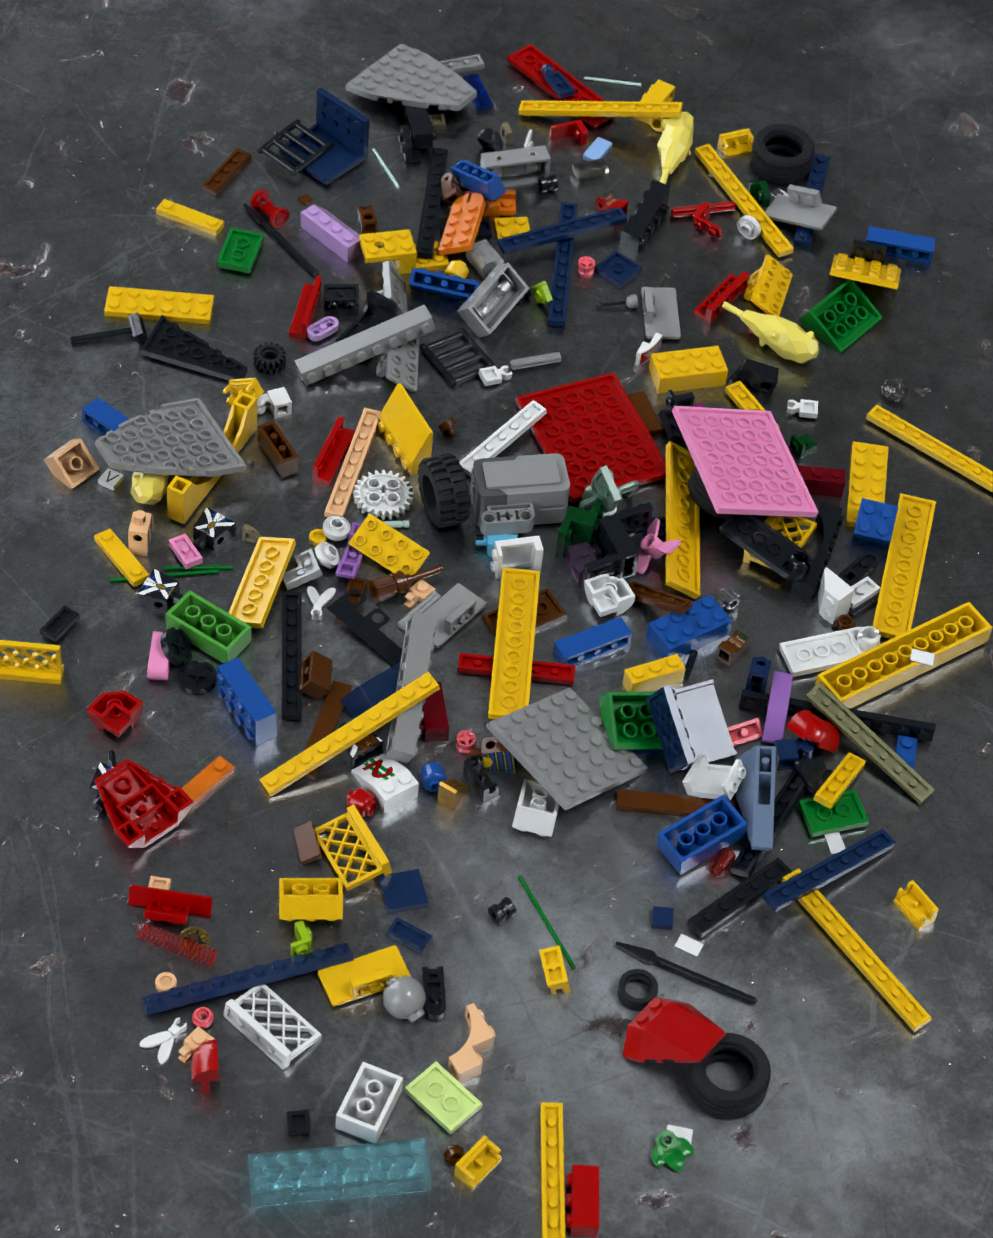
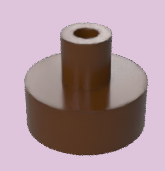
[437,417,456,436]

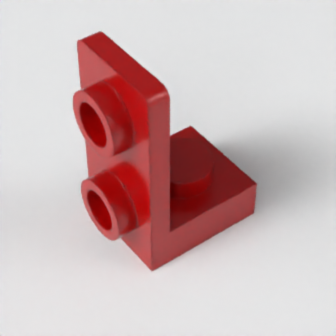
[549,120,588,146]
[692,201,723,239]

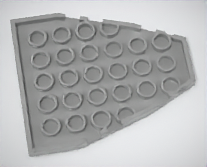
[345,44,477,111]
[95,398,246,477]

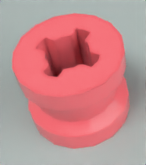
[577,256,595,278]
[456,730,476,756]

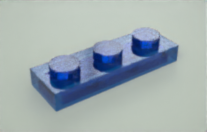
[462,73,493,112]

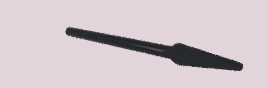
[244,203,319,276]
[616,942,758,1005]

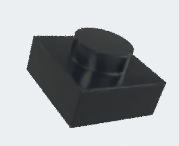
[287,1109,311,1135]

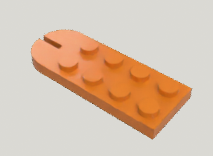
[438,193,486,256]

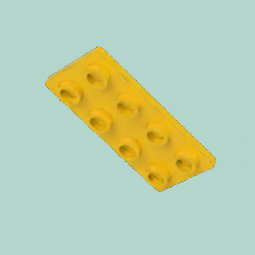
[743,255,793,316]
[349,514,430,575]
[318,945,411,1007]

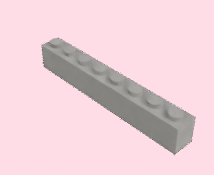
[294,305,436,386]
[385,611,437,763]

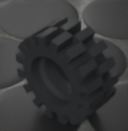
[254,342,286,375]

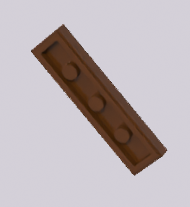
[201,148,251,196]
[629,581,693,616]

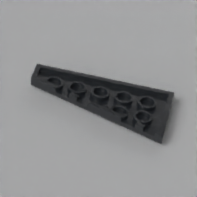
[141,315,247,381]

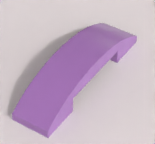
[335,522,364,579]
[762,671,793,744]

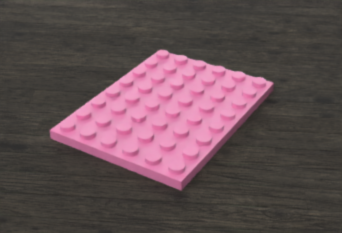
[672,406,818,517]

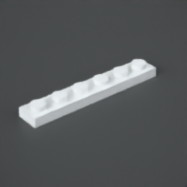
[460,400,547,477]

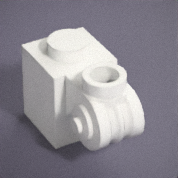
[257,387,292,418]

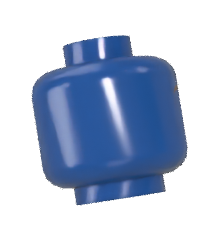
[420,761,447,792]

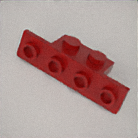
[128,885,213,924]

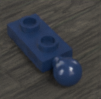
[541,64,575,99]

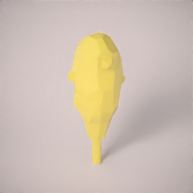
[657,112,694,184]
[722,301,819,364]
[130,472,170,505]

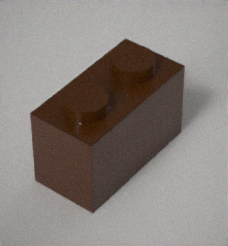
[299,650,333,700]

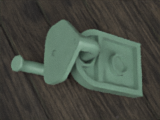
[578,465,639,517]

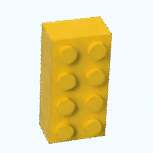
[649,346,728,394]

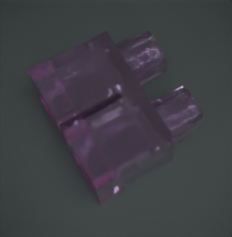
[565,542,601,584]

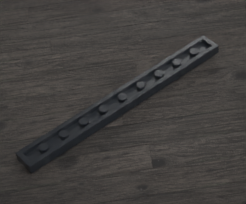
[416,148,448,259]
[739,689,936,742]

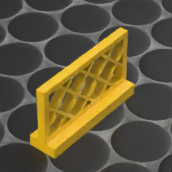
[743,516,817,569]
[0,640,64,685]
[315,804,393,891]

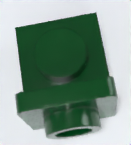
[748,181,771,207]
[789,433,818,458]

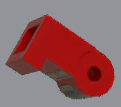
[595,192,628,215]

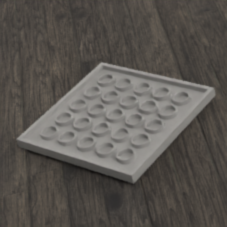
[486,688,648,810]

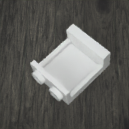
[490,536,544,579]
[683,755,746,801]

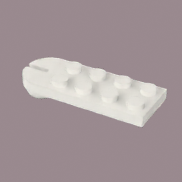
[779,626,881,677]

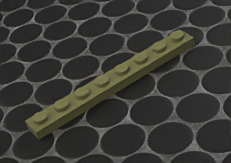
[805,683,935,805]

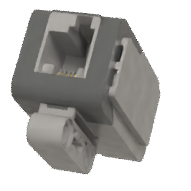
[470,453,570,536]

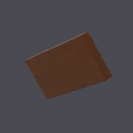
[482,588,567,638]

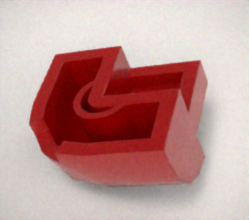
[87,690,143,737]
[786,710,840,753]
[191,1039,219,1092]

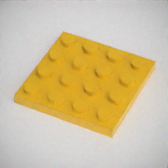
[830,253,901,290]

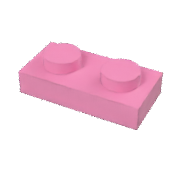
[168,533,203,569]

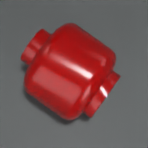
[346,787,377,818]

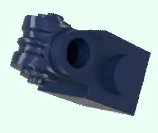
[773,737,815,771]

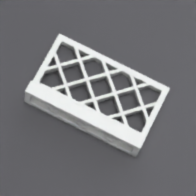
[223,984,322,1070]

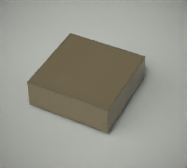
[430,114,445,129]
[501,122,513,146]

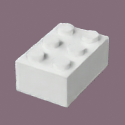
[336,1062,403,1144]

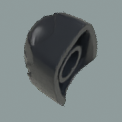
[476,128,504,152]

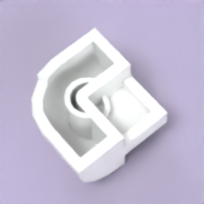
[584,573,635,617]

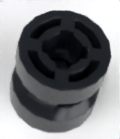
[538,174,558,193]
[488,897,517,925]

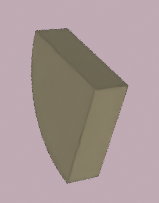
[242,524,262,544]

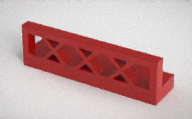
[693,271,750,323]
[289,276,322,340]
[312,416,355,486]

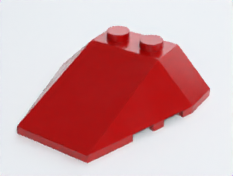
[94,759,194,848]
[623,997,726,1063]

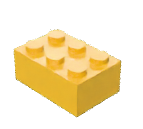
[279,878,343,921]

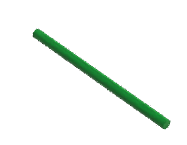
[164,565,233,570]

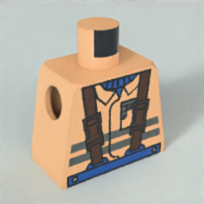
[128,510,154,556]

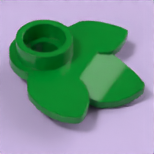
[651,1130,694,1172]

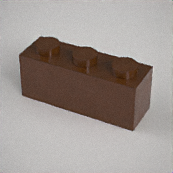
[257,421,299,478]

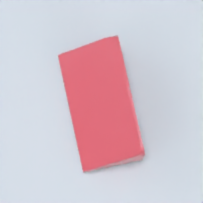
[727,718,763,746]

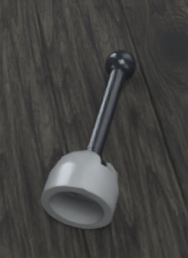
[596,294,638,309]

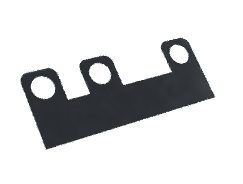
[326,589,402,666]

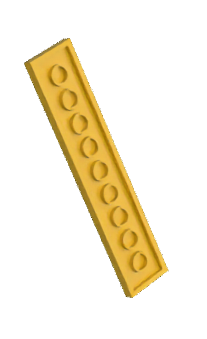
[666,441,700,599]
[872,493,936,639]
[488,567,540,719]

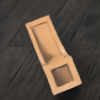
[448,1003,495,1083]

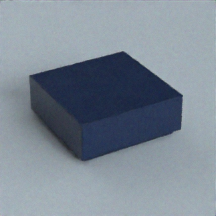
[652,906,674,929]

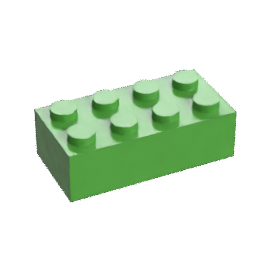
[165,590,251,663]

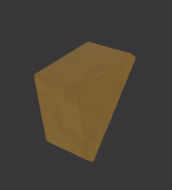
[437,778,471,810]

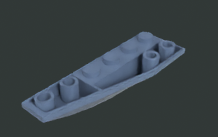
[735,746,776,851]

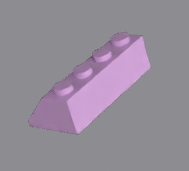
[301,204,363,263]

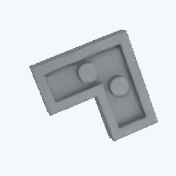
[283,549,323,590]

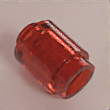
[708,847,736,878]

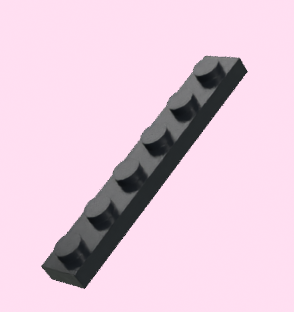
[687,857,792,938]

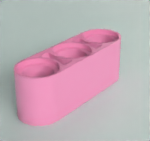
[147,631,170,681]

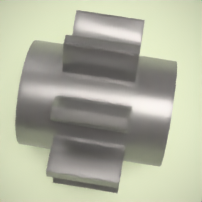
[717,586,741,609]

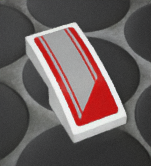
[635,333,662,366]

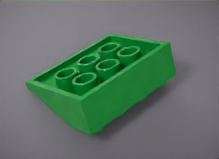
[799,279,883,353]
[599,691,662,750]

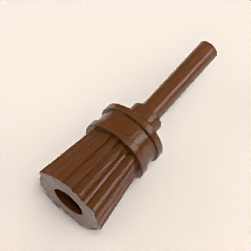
[369,565,444,604]

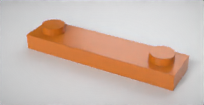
[181,755,234,806]

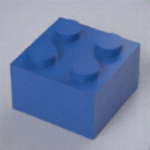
[852,498,898,546]

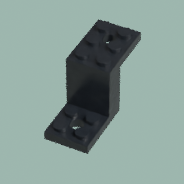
[582,502,653,592]

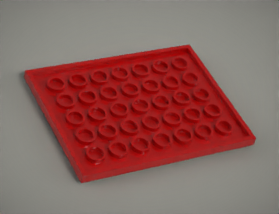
[515,372,666,504]

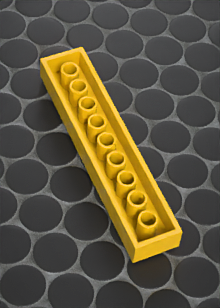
[814,602,993,709]

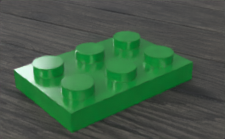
[217,228,264,273]
[798,789,869,837]

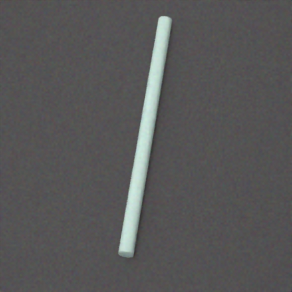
[584,76,641,87]
[372,148,400,189]

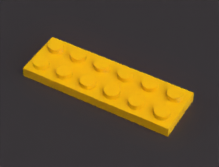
[104,286,214,325]
[845,441,888,527]
[228,537,296,629]

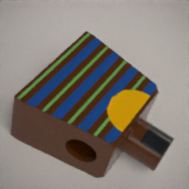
[470,736,517,773]

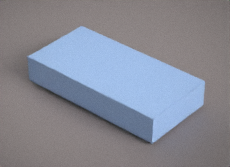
[582,137,612,166]

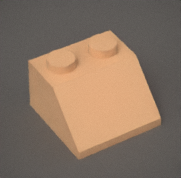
[43,438,100,489]

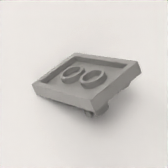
[376,261,408,316]

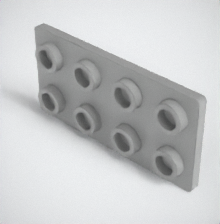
[765,184,837,230]
[641,287,681,339]
[376,339,419,392]
[423,583,486,648]

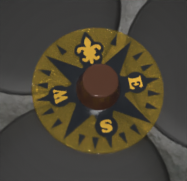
[178,927,210,954]

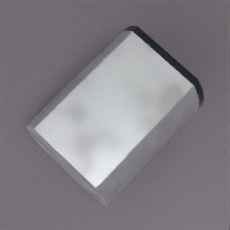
[465,238,504,280]

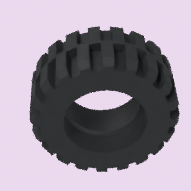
[418,453,471,528]

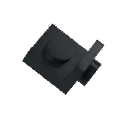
[665,390,695,411]

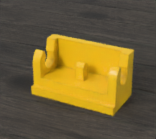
[717,128,754,158]
[223,377,264,406]
[893,880,939,930]
[539,945,571,995]
[454,1135,502,1190]

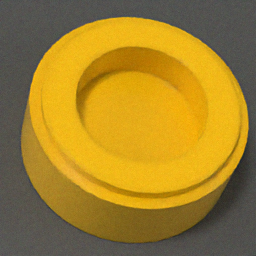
[309,529,328,547]

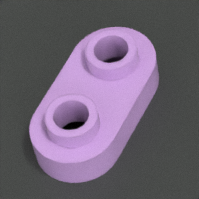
[307,316,339,341]

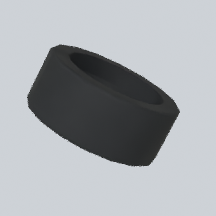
[617,969,658,1011]

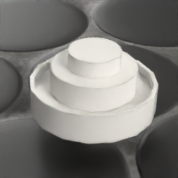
[737,215,761,240]
[322,516,350,541]
[315,542,340,569]

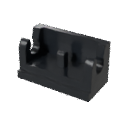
[463,757,500,803]

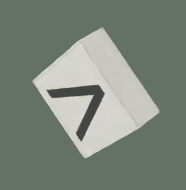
[98,468,124,491]

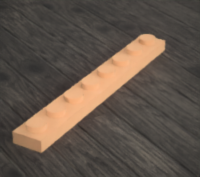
[324,408,381,518]

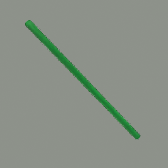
[109,569,219,582]
[518,875,576,969]

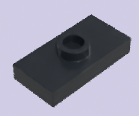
[40,605,80,643]

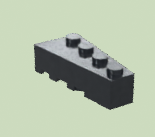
[620,179,670,251]

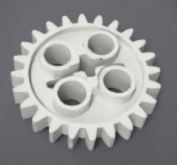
[353,470,414,521]

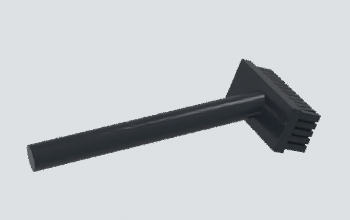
[70,312,148,344]

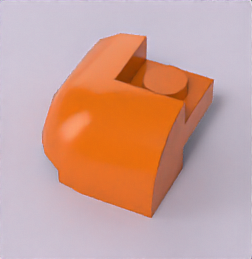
[482,190,516,220]

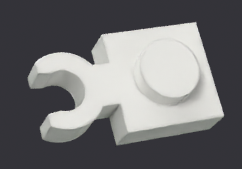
[478,366,512,386]
[787,399,818,419]

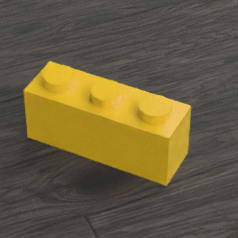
[634,79,675,125]
[622,654,686,692]

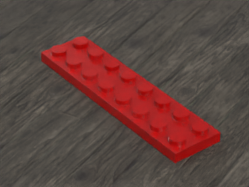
[507,44,614,128]

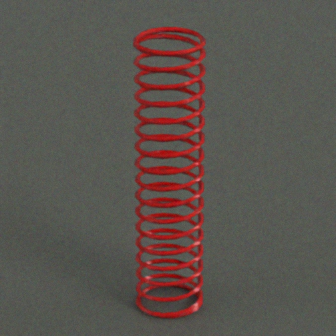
[137,921,218,968]

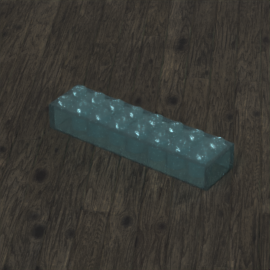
[247,1138,432,1208]

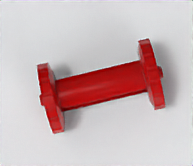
[250,189,290,228]

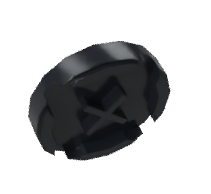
[160,627,192,666]
[178,660,217,695]

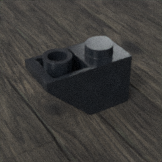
[740,358,779,394]

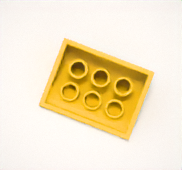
[378,383,433,476]

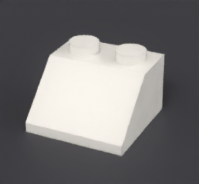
[818,567,854,625]

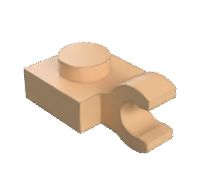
[404,579,436,608]
[178,1026,215,1063]

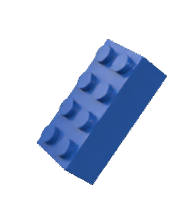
[645,594,732,658]
[216,657,277,746]
[656,795,748,875]

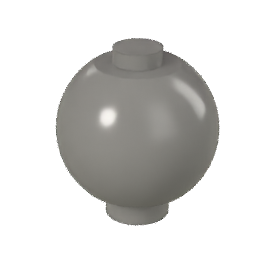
[383,975,426,1023]

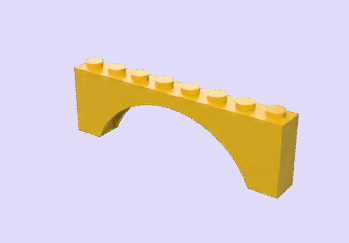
[167,392,257,524]

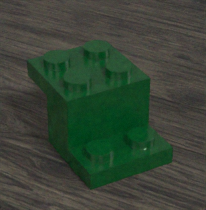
[555,498,605,558]

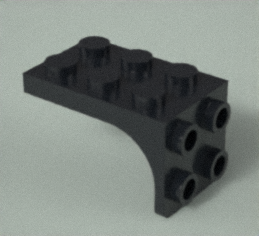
[335,289,398,343]

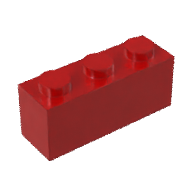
[566,1165,599,1238]

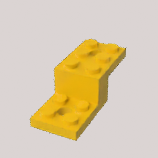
[359,229,449,275]

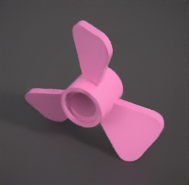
[636,518,681,574]

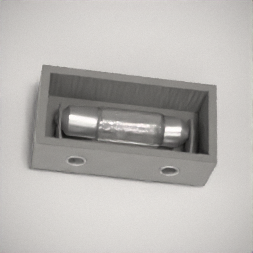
[480,145,551,189]
[457,262,529,338]

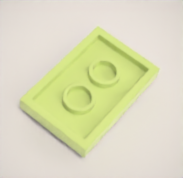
[405,1061,482,1135]

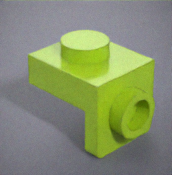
[530,281,553,303]
[290,920,313,957]

